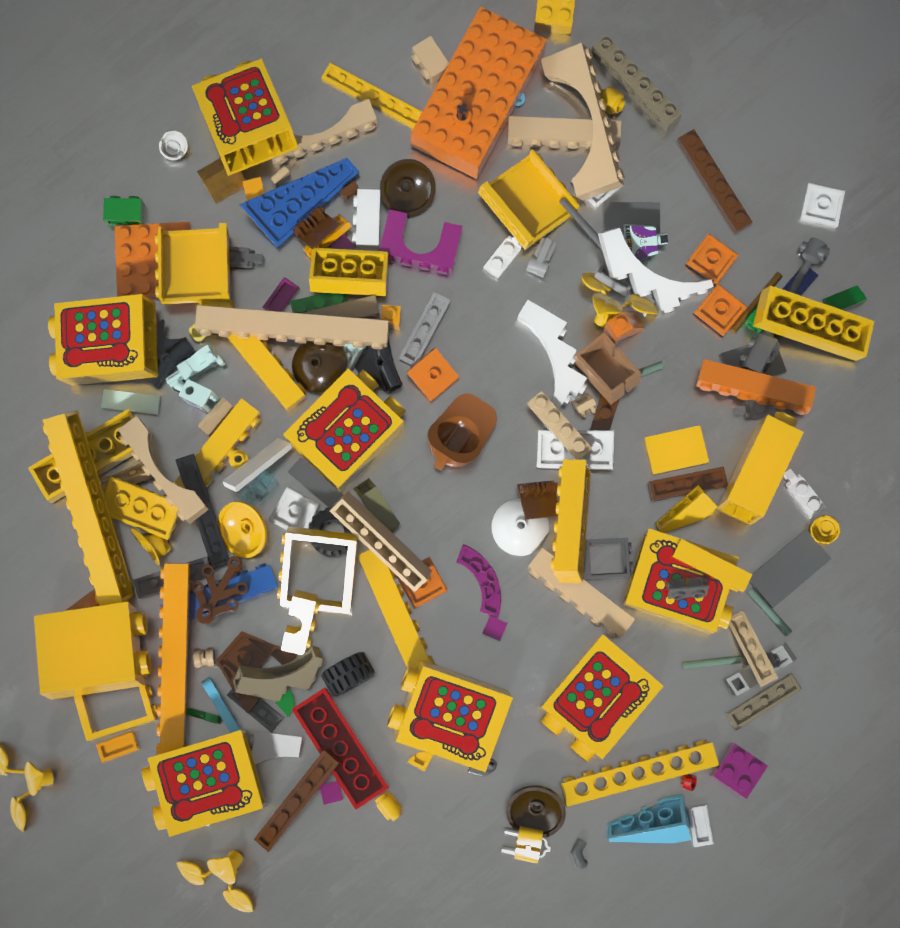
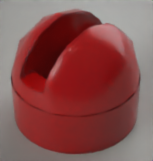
[681,774,697,791]

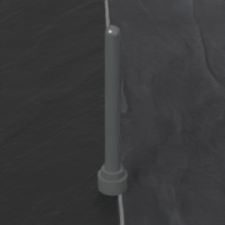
[559,198,602,249]

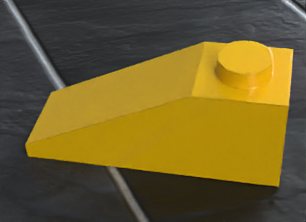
[655,485,718,533]

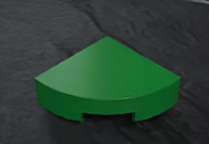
[275,689,295,717]

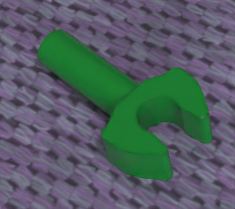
[186,707,222,724]

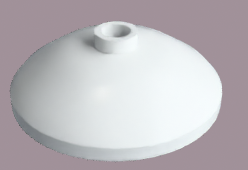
[492,498,549,556]

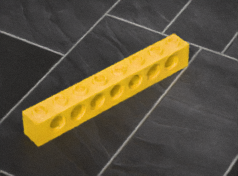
[559,739,719,807]

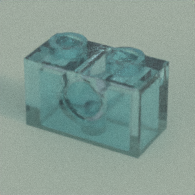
[236,470,279,508]

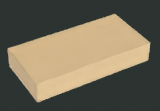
[197,398,234,437]

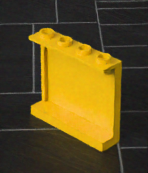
[478,149,580,250]
[155,223,230,304]

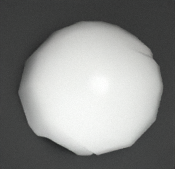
[159,130,188,161]

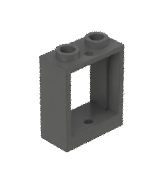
[583,538,633,580]

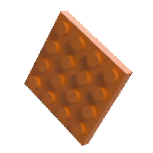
[115,221,191,299]

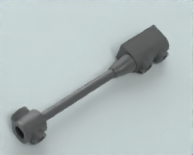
[740,237,830,374]

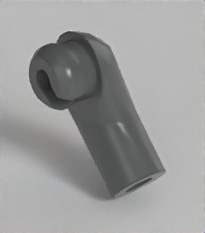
[571,838,588,869]

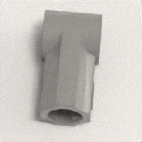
[526,238,557,278]

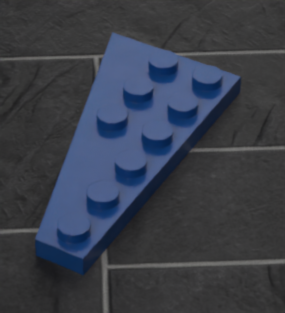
[239,158,359,247]

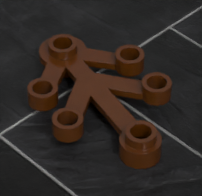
[192,556,248,624]

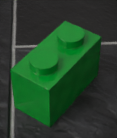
[103,196,145,225]

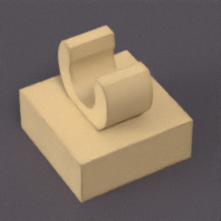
[571,393,596,418]

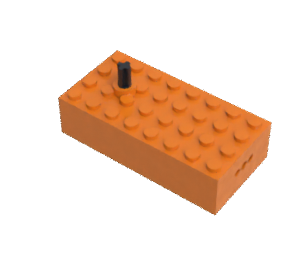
[411,6,547,179]

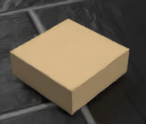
[271,167,291,188]

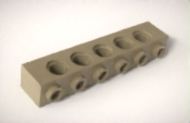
[591,34,682,133]

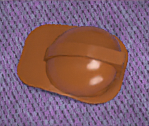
[427,393,497,471]

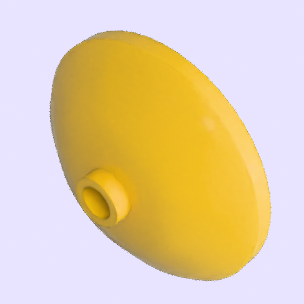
[217,501,267,558]

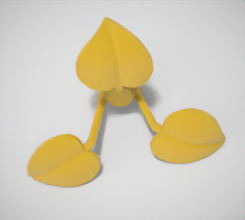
[581,272,659,328]
[0,744,54,832]
[176,850,255,912]

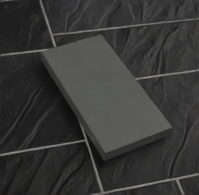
[749,529,832,608]

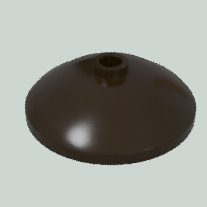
[380,159,436,216]
[292,341,348,393]
[506,785,566,838]

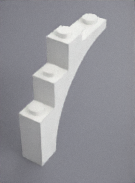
[598,228,714,313]
[517,300,588,411]
[207,731,303,826]

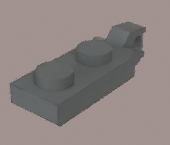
[229,246,264,268]
[734,400,789,420]

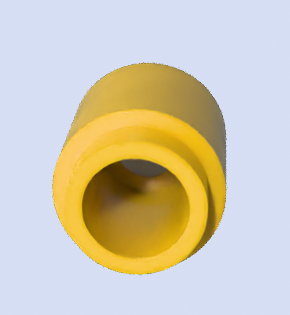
[229,450,250,470]
[375,791,403,821]

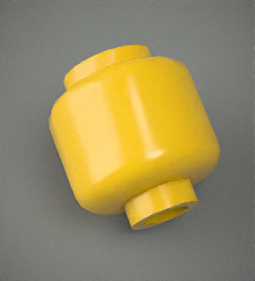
[600,86,625,114]

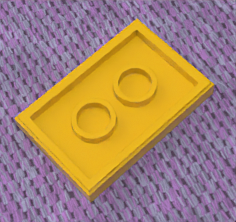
[644,425,709,475]

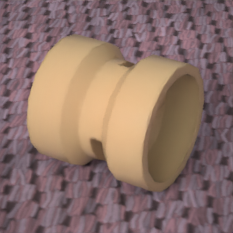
[193,647,216,668]

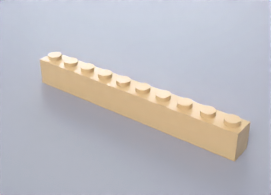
[195,305,389,349]

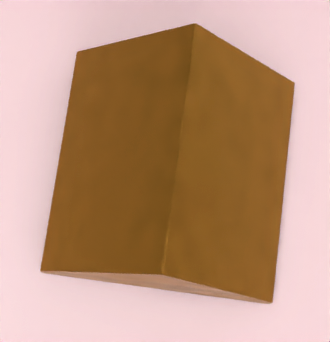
[197,158,246,203]

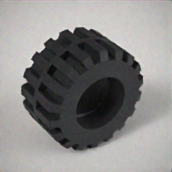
[309,507,353,557]
[321,652,375,697]

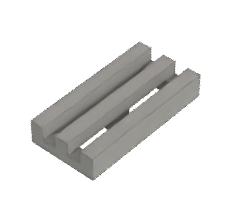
[594,265,632,297]

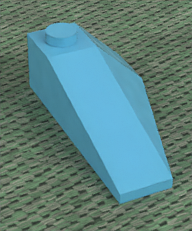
[608,794,692,843]

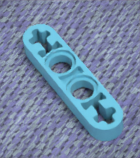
[201,677,242,733]

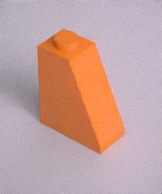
[603,312,645,346]

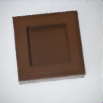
[339,181,359,202]

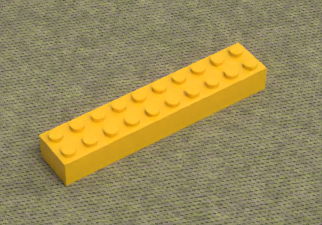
[43,410,135,606]

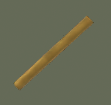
[730,272,783,333]

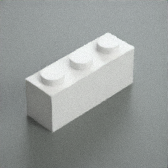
[353,189,381,250]

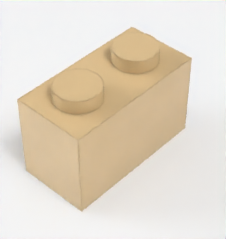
[411,36,449,84]

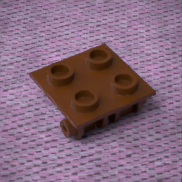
[292,206,341,249]
[517,480,558,520]

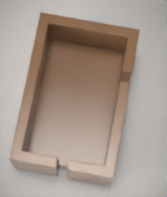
[575,333,641,404]

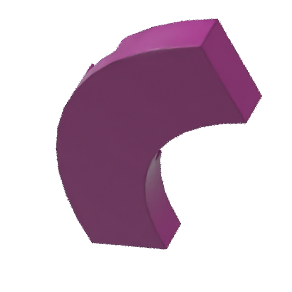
[456,544,501,618]

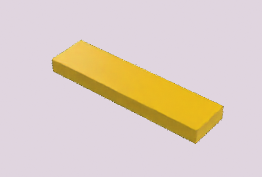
[672,539,753,592]

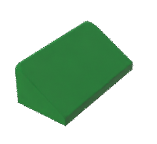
[823,285,867,311]

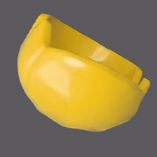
[810,515,841,544]

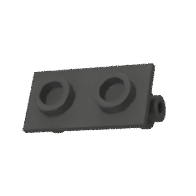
[667,577,709,600]

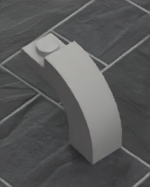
[726,642,797,696]

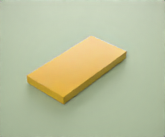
[104,476,178,540]

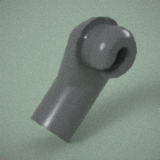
[468,759,497,777]

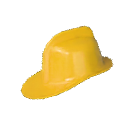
[131,528,171,566]

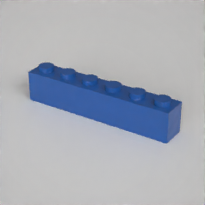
[160,563,279,621]

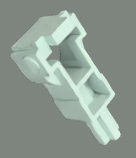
[166,344,226,388]

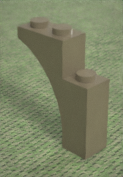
[233,646,323,701]

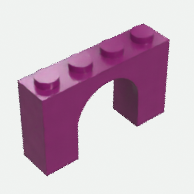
[379,209,463,275]

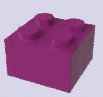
[710,743,768,799]

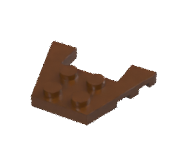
[216,631,298,714]

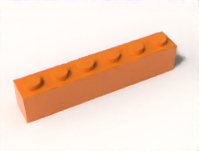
[696,359,816,415]

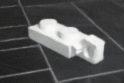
[483,235,522,279]
[783,469,827,519]

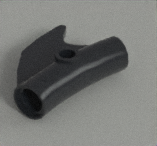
[144,319,195,388]
[355,334,403,392]

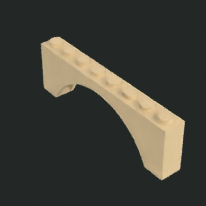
[541,43,625,201]

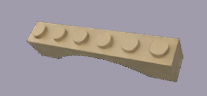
[272,99,378,164]
[118,416,209,523]

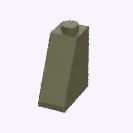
[353,478,400,532]

